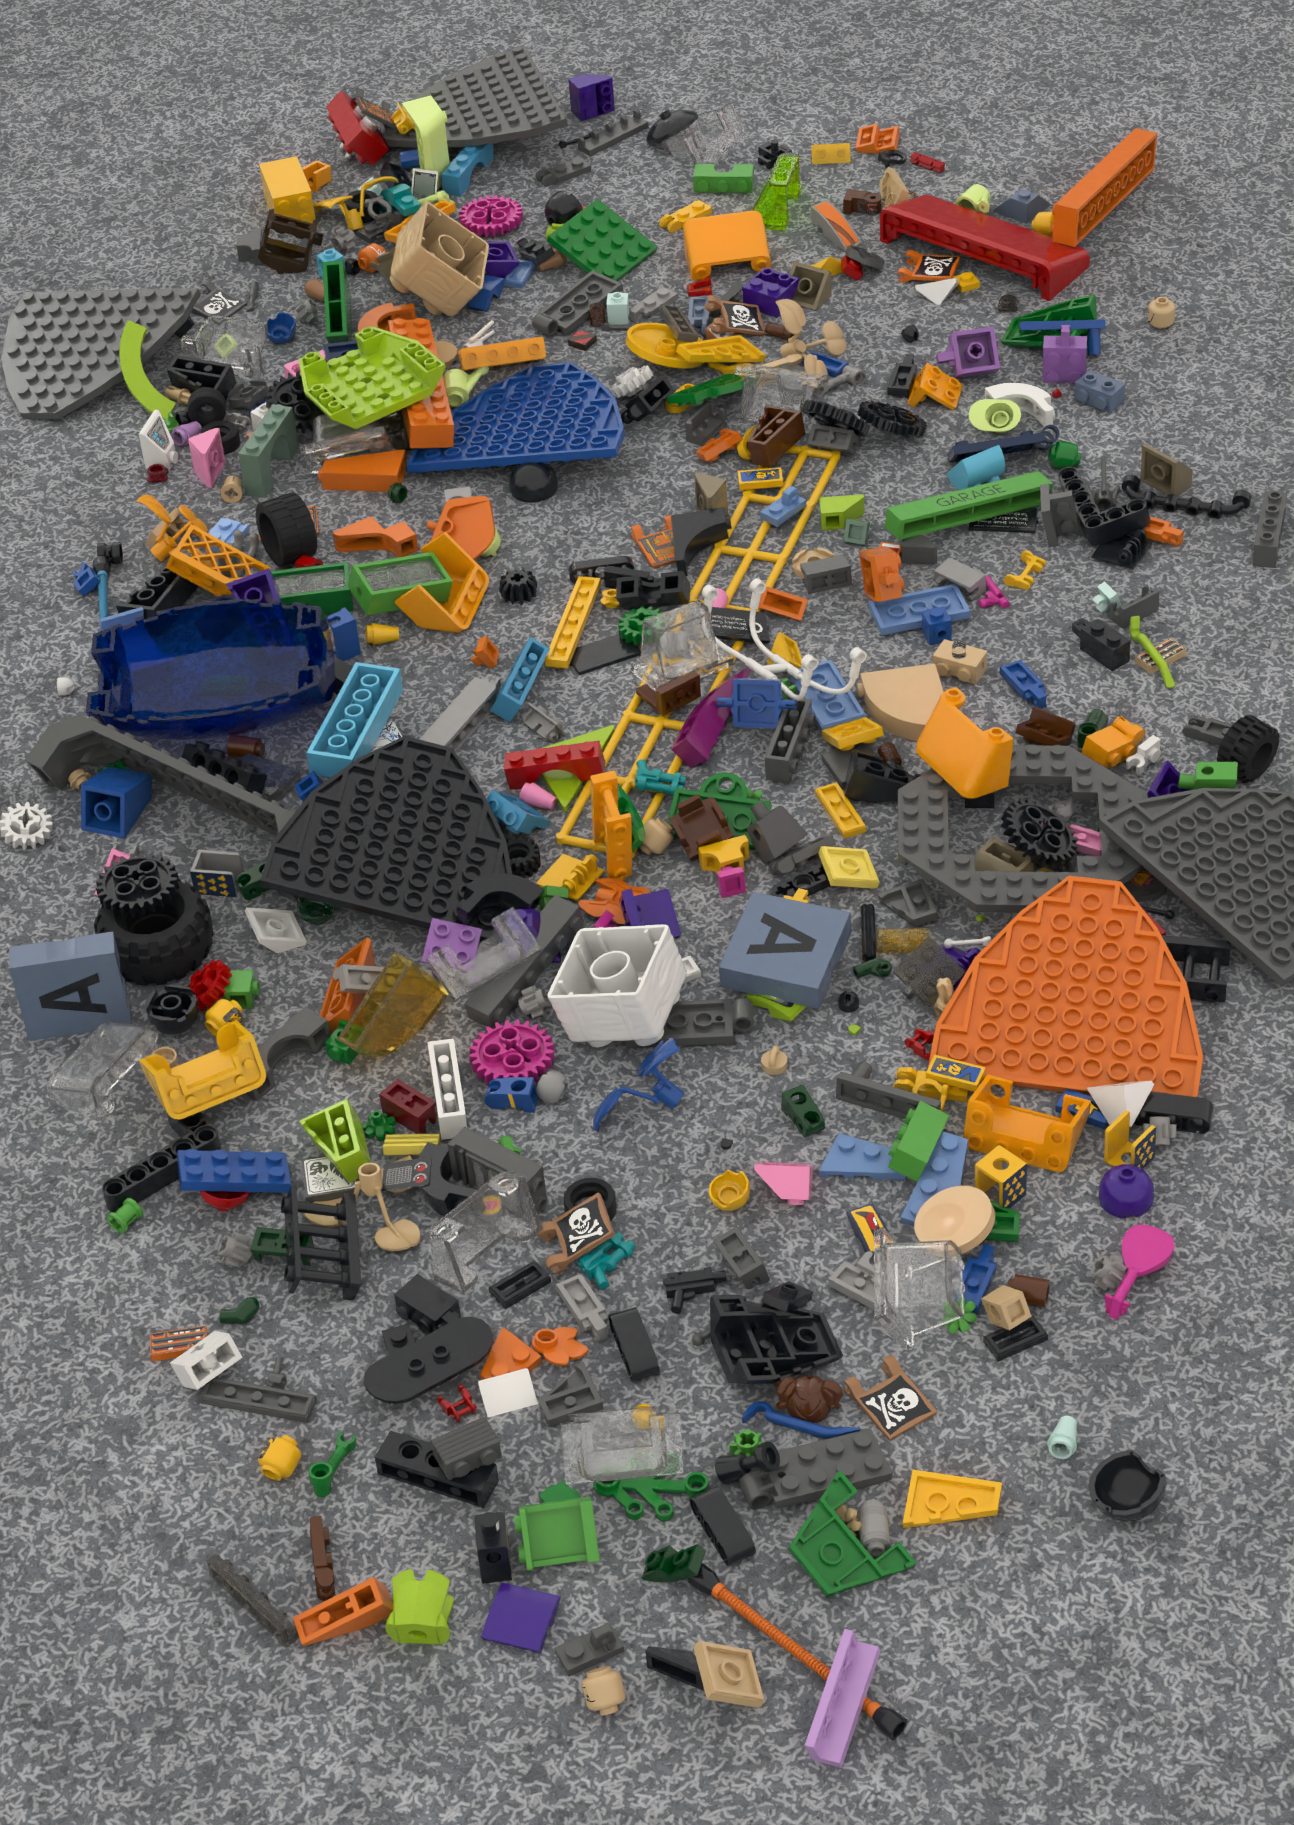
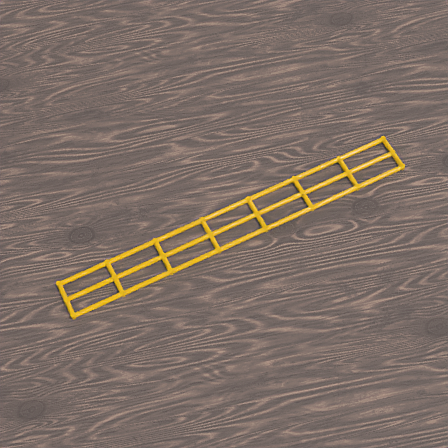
[556,445,841,858]

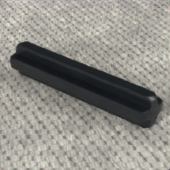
[861,903,876,962]

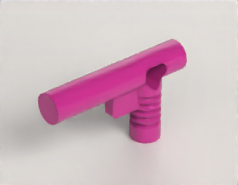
[978,576,1010,608]

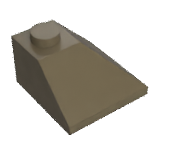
[1140,444,1193,496]

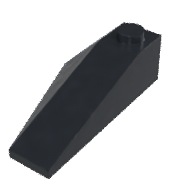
[844,749,921,802]

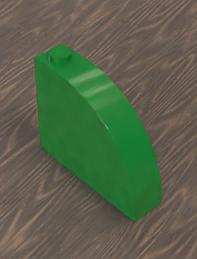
[322,260,352,344]

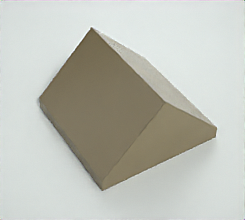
[789,261,832,311]
[694,472,728,516]

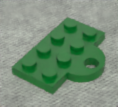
[667,371,758,407]
[667,772,772,850]

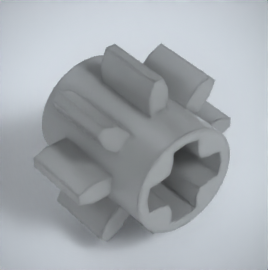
[332,226,356,252]
[294,298,319,323]
[518,985,550,1019]
[1143,1117,1176,1145]
[218,1231,252,1268]
[1091,1254,1127,1290]

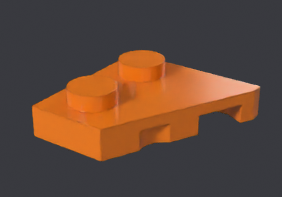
[696,428,742,462]

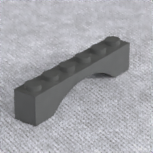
[464,895,584,1029]

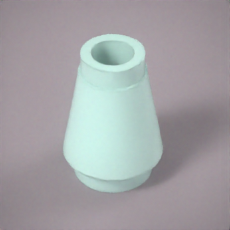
[1047,1416,1077,1459]

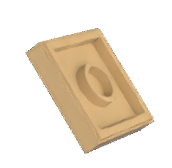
[693,1641,765,1708]

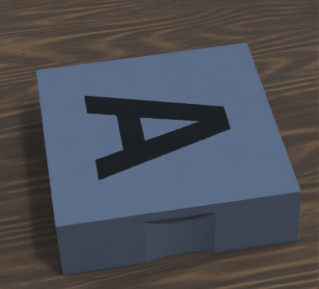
[719,892,852,1009]
[9,931,132,1041]

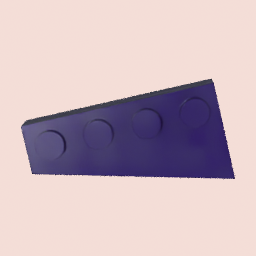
[226,568,300,666]

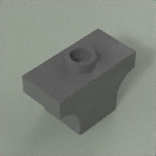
[236,228,267,266]

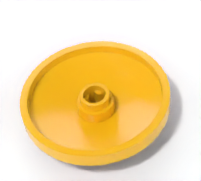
[625,323,705,368]

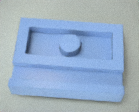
[201,518,250,553]

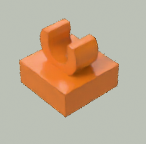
[471,636,500,668]

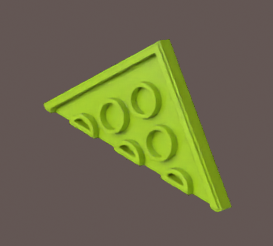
[540,725,615,813]

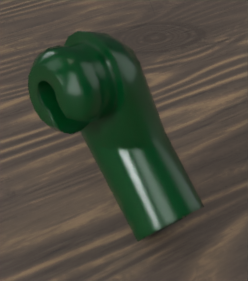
[853,958,892,978]
[219,1297,260,1324]

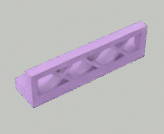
[805,1629,881,1768]

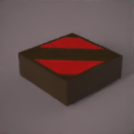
[568,329,597,351]

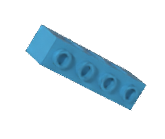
[490,637,550,723]

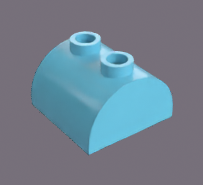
[946,445,1005,490]

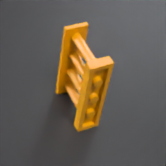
[590,770,632,880]

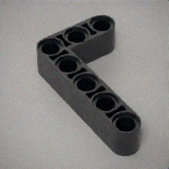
[1058,467,1151,545]
[102,1112,221,1213]

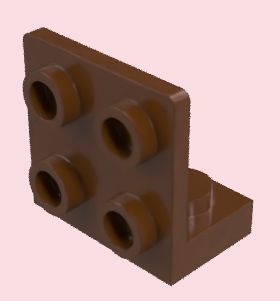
[636,670,701,716]

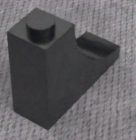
[671,507,732,576]

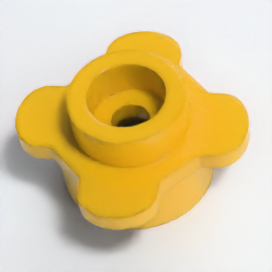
[600,589,620,608]

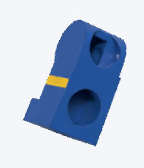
[485,1077,538,1113]

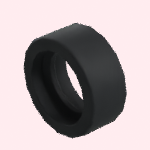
[564,1178,616,1221]

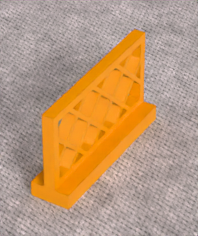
[165,524,271,597]

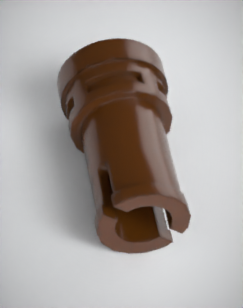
[764,322,794,341]

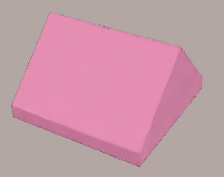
[188,428,226,488]

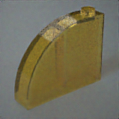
[337,951,450,1057]

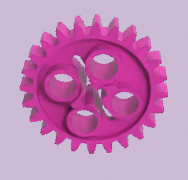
[459,195,523,237]
[469,1019,555,1084]

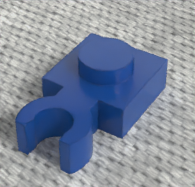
[73,562,100,597]

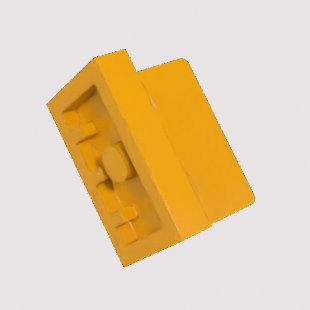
[907,363,963,410]

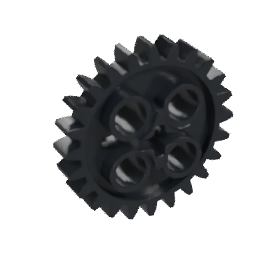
[266,372,330,434]
[801,400,870,437]
[857,401,927,438]
[1001,798,1078,868]
[96,852,179,917]

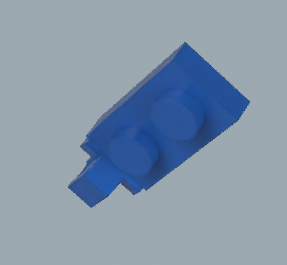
[999,659,1047,709]
[951,1244,997,1314]

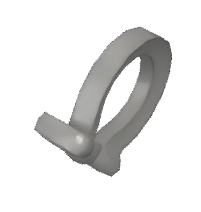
[364,195,391,219]

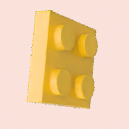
[821,717,884,751]

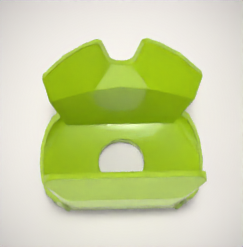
[385,1569,454,1644]

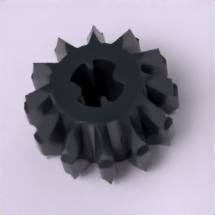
[499,569,538,605]

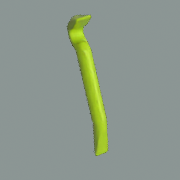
[1129,616,1175,688]

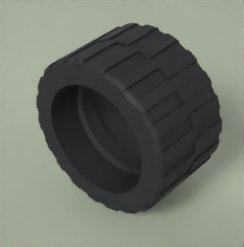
[255,492,318,567]

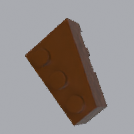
[747,405,806,467]

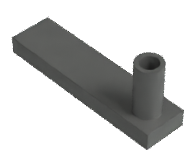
[836,1062,941,1119]

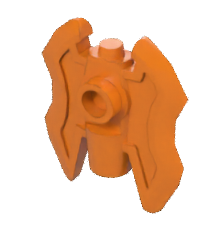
[578,878,651,924]

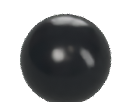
[509,462,558,503]

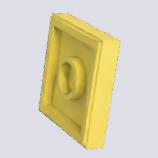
[818,846,880,889]

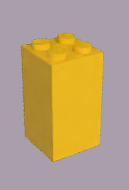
[259,156,315,223]

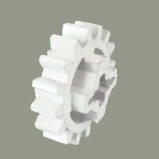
[609,365,653,398]
[0,802,53,850]

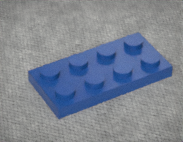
[177,1149,291,1193]

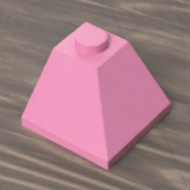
[754,1162,814,1205]

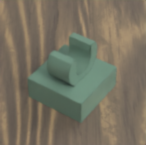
[843,518,870,545]

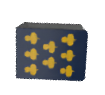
[190,849,244,897]

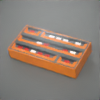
[150,1325,208,1361]

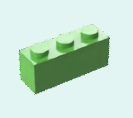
[888,1101,949,1182]

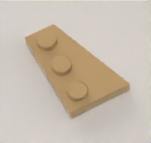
[879,167,909,210]

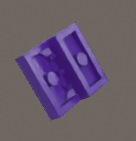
[481,1582,561,1654]

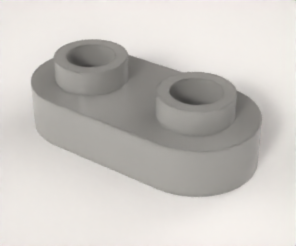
[1048,799,1075,822]

